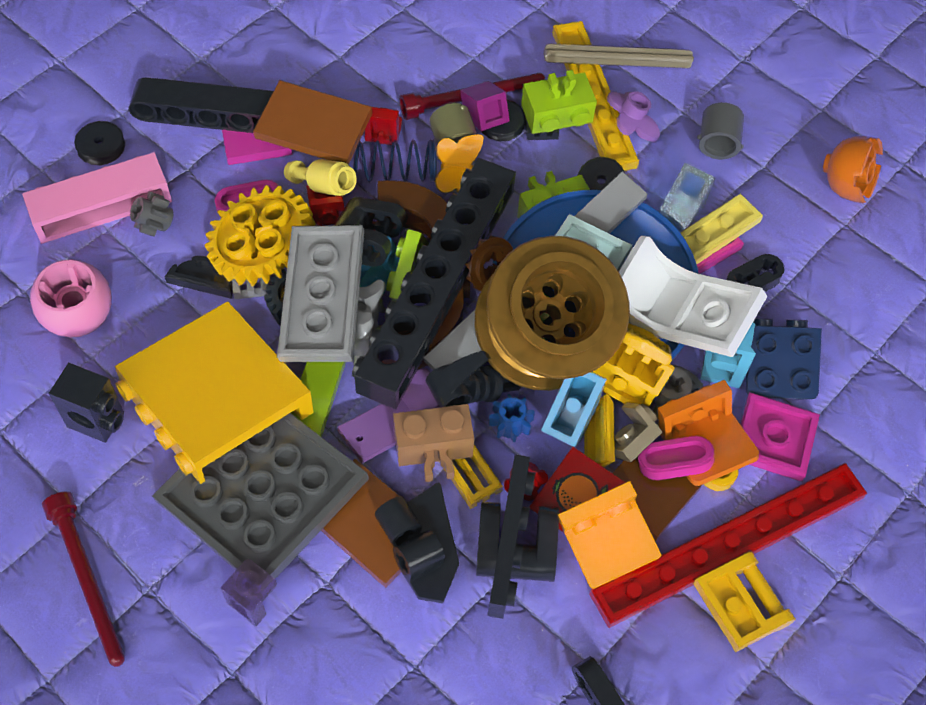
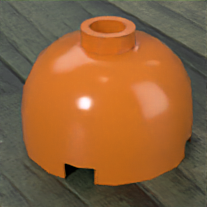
[823,136,883,204]

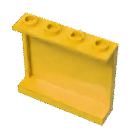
[115,301,314,484]

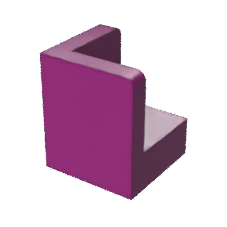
[460,81,510,131]

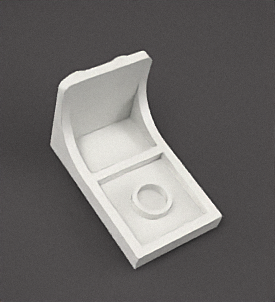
[619,235,767,357]

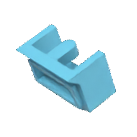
[700,323,756,389]

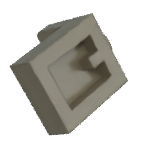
[614,402,662,462]

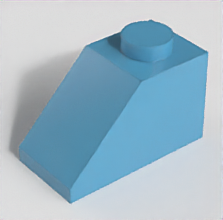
[541,372,607,447]

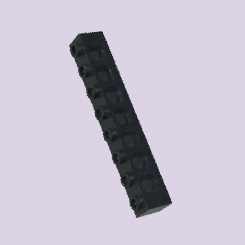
[352,157,516,410]

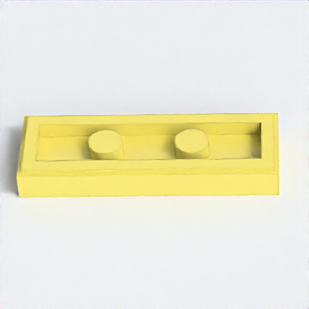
[680,194,763,264]

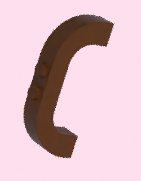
[377,181,470,369]

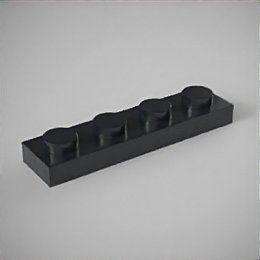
[487,454,535,619]

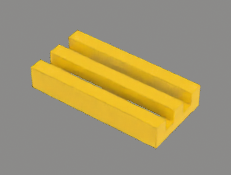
[439,445,503,509]

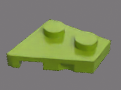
[386,229,429,300]

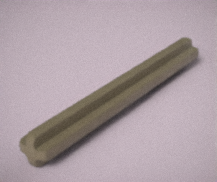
[544,43,694,68]

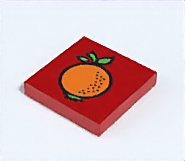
[529,447,636,533]

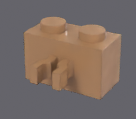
[393,404,474,482]

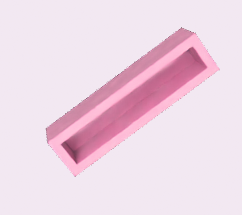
[22,152,172,244]

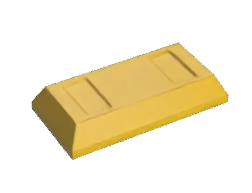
[584,394,615,467]

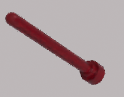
[399,73,545,120]
[42,492,125,667]

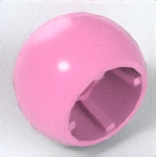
[30,259,112,338]

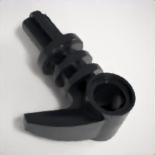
[425,351,522,408]

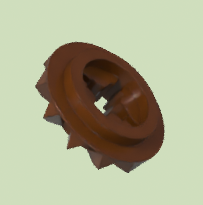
[465,235,513,291]

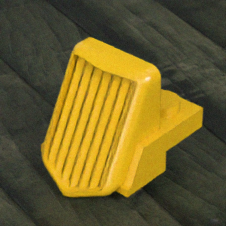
[593,323,675,407]

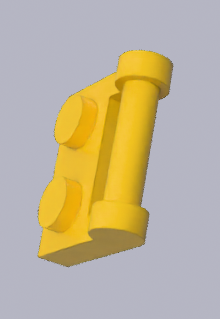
[693,552,796,652]

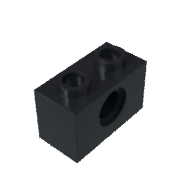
[48,362,124,443]

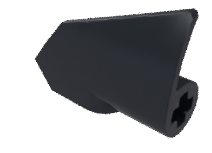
[374,483,459,603]

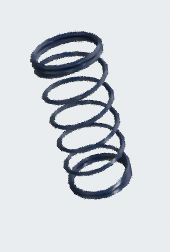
[354,139,437,183]

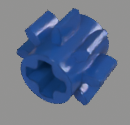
[488,394,535,442]

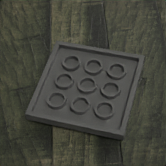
[152,413,369,593]

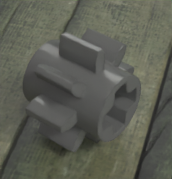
[130,191,173,237]

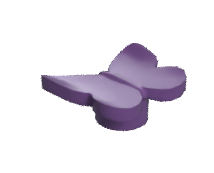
[606,91,660,142]

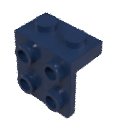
[746,319,822,399]

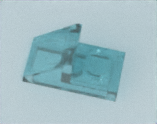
[659,163,715,232]

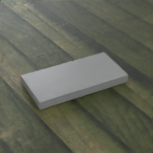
[277,225,364,362]

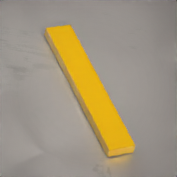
[552,21,639,171]

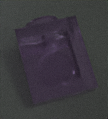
[220,559,277,627]

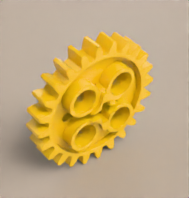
[204,185,316,286]

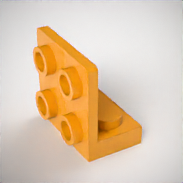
[558,481,661,589]

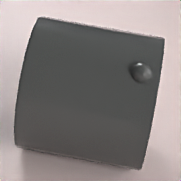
[697,102,744,160]

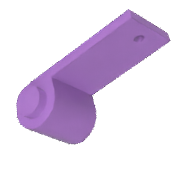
[337,368,439,463]

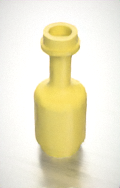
[284,159,357,196]

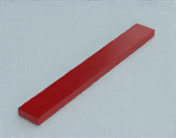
[589,463,867,628]

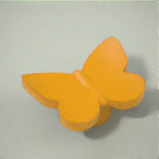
[435,134,484,199]

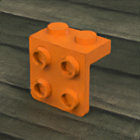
[658,380,759,486]

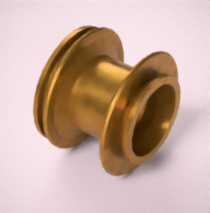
[474,236,630,391]

